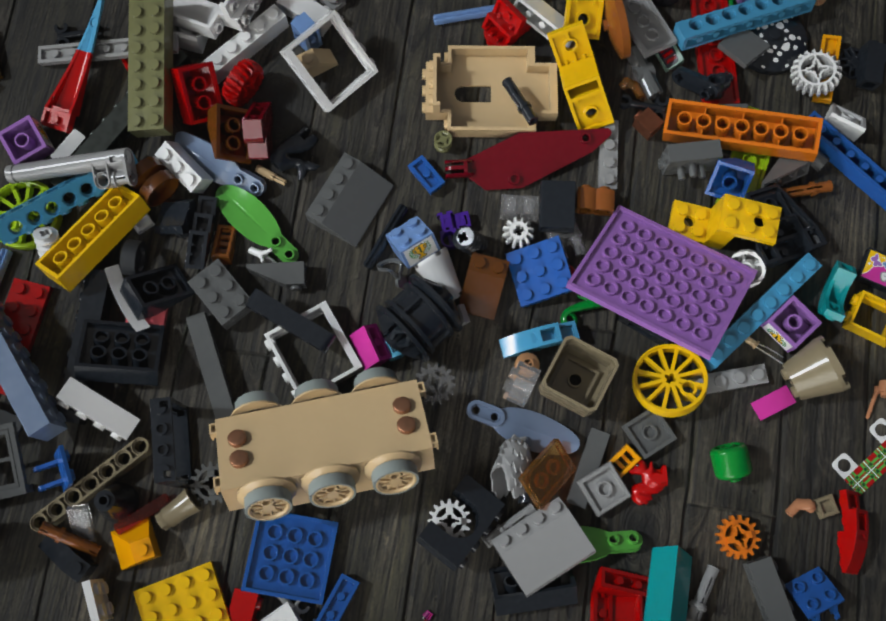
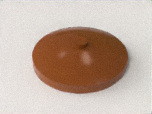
[602,0,631,59]

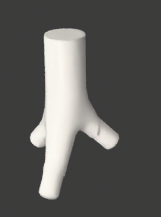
[248,246,277,263]

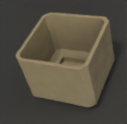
[538,335,619,417]

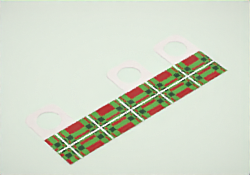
[832,418,886,496]

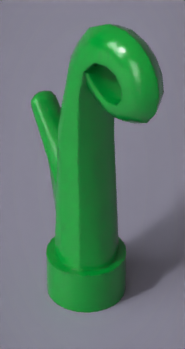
[560,294,605,326]

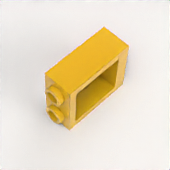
[842,290,886,348]

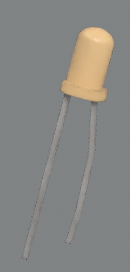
[745,337,784,364]

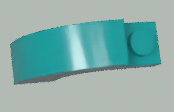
[818,260,857,323]

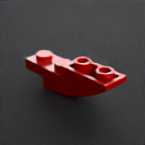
[837,489,869,575]

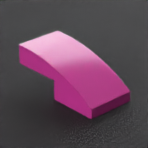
[750,385,796,421]

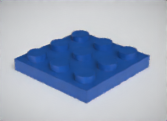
[505,235,572,308]

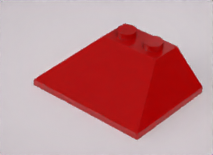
[590,566,648,621]

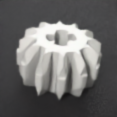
[502,217,534,249]

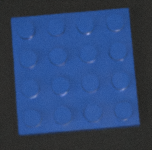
[241,513,339,605]

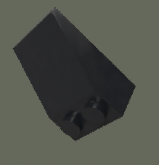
[120,263,194,321]

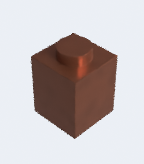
[632,107,664,141]

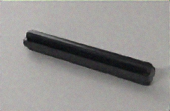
[363,204,408,270]

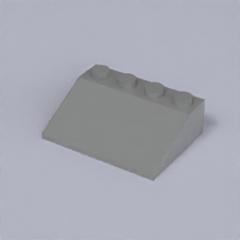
[491,497,596,597]

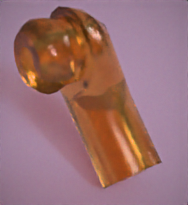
[619,77,645,99]

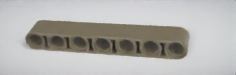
[30,437,153,532]

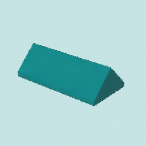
[643,545,692,621]

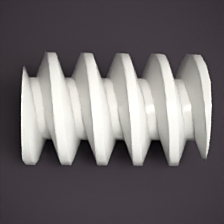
[32,226,60,258]

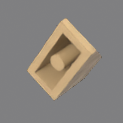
[297,48,338,78]

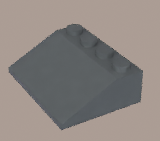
[305,152,394,247]

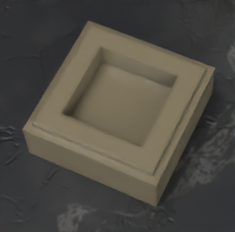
[813,494,840,519]

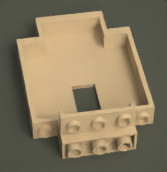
[422,45,558,138]

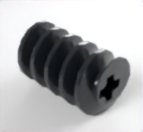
[453,226,488,255]

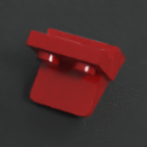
[482,0,531,46]

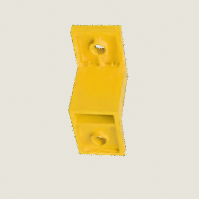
[563,0,604,40]
[547,20,615,130]
[668,193,782,249]

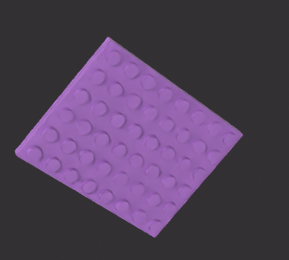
[566,205,758,361]

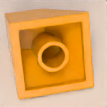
[110,517,161,571]

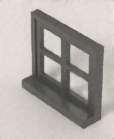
[0,422,34,499]

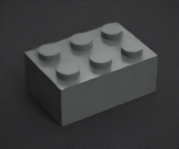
[187,259,252,330]

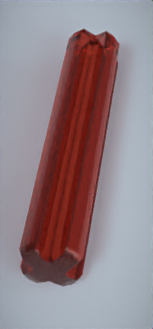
[113,493,171,535]

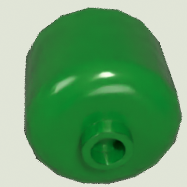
[709,442,753,482]

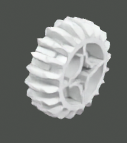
[790,49,842,98]

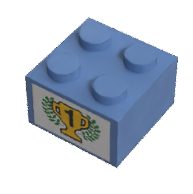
[385,216,440,269]

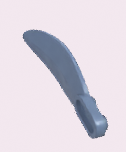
[175,131,267,196]
[466,400,580,455]

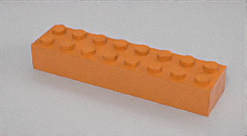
[662,98,824,162]

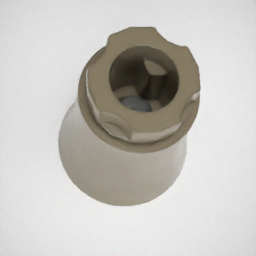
[155,487,203,531]

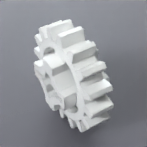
[428,499,471,538]

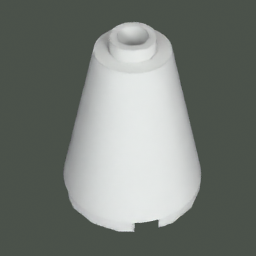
[413,247,462,300]

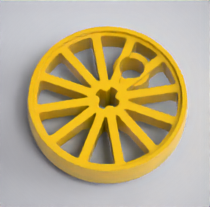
[632,344,708,418]

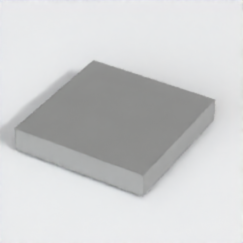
[576,461,632,517]

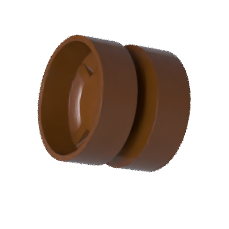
[128,156,179,207]

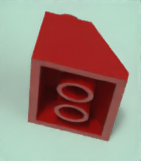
[170,61,223,125]

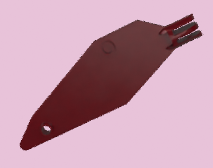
[445,128,612,190]

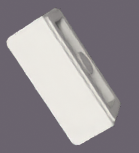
[50,129,86,159]

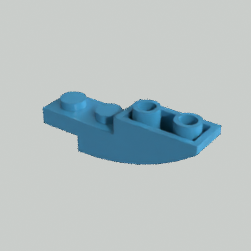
[499,320,580,359]

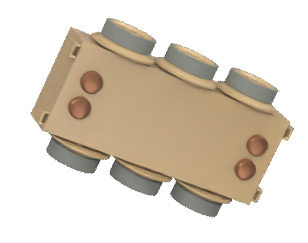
[209,367,439,521]

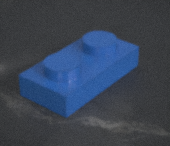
[408,155,445,195]

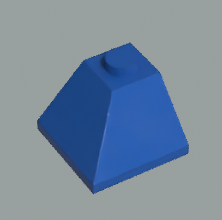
[704,158,755,199]

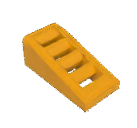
[608,443,642,478]

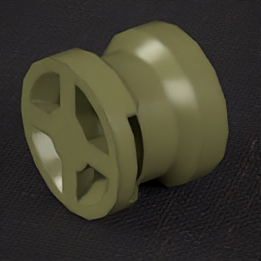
[434,130,452,153]

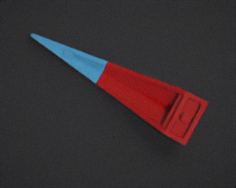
[40,0,105,134]

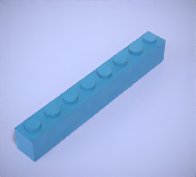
[699,252,822,372]

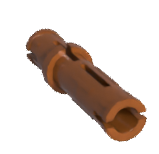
[783,180,833,198]
[38,520,102,558]

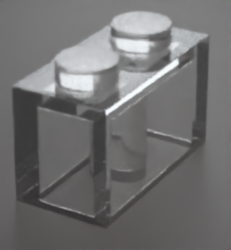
[502,361,541,408]

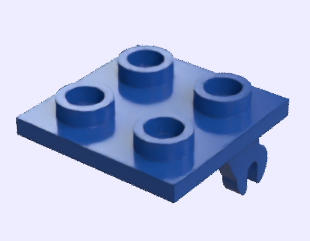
[33,445,75,493]
[785,566,845,621]

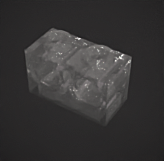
[499,194,539,221]

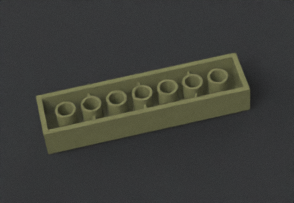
[128,0,173,138]

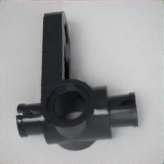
[672,66,733,101]

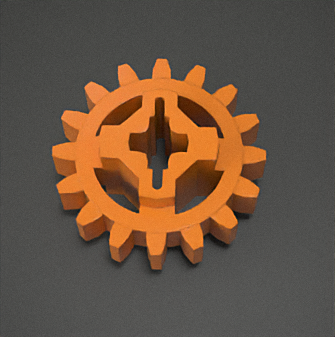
[715,515,761,560]

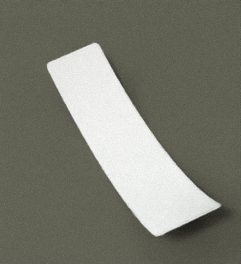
[104,264,151,332]

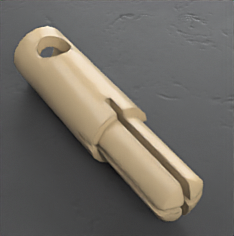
[255,165,287,186]

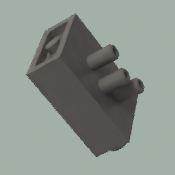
[658,139,723,181]

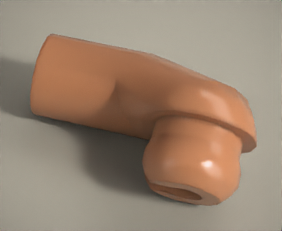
[785,498,816,518]

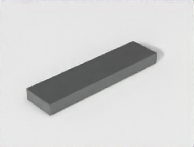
[566,427,610,509]

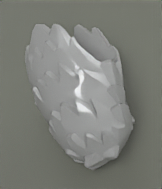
[490,434,532,500]

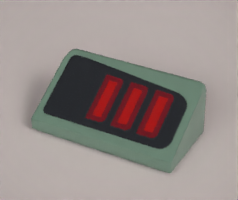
[655,45,684,73]

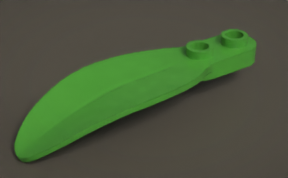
[215,185,299,262]
[580,526,643,563]

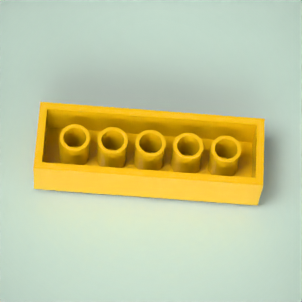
[35,185,151,292]

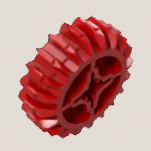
[222,58,264,107]

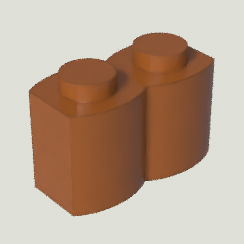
[575,185,615,216]

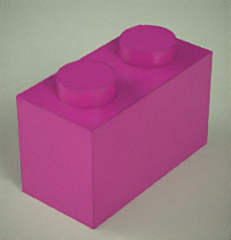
[349,323,392,370]

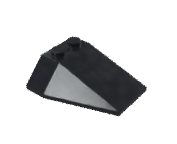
[745,183,828,268]

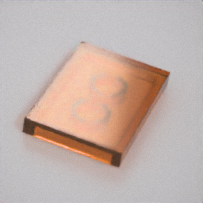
[518,438,577,510]

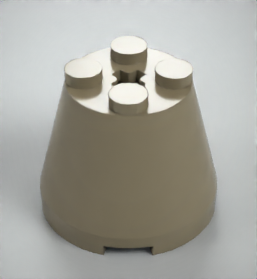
[780,335,851,400]

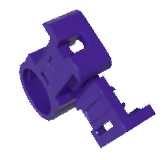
[437,211,472,250]

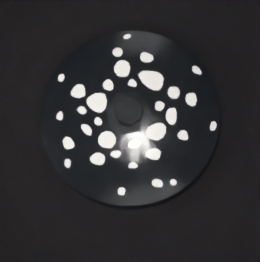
[748,17,807,75]

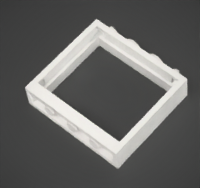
[280,10,379,112]
[264,301,364,398]

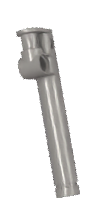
[4,147,138,190]

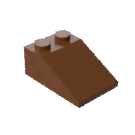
[208,103,251,165]
[459,252,510,321]

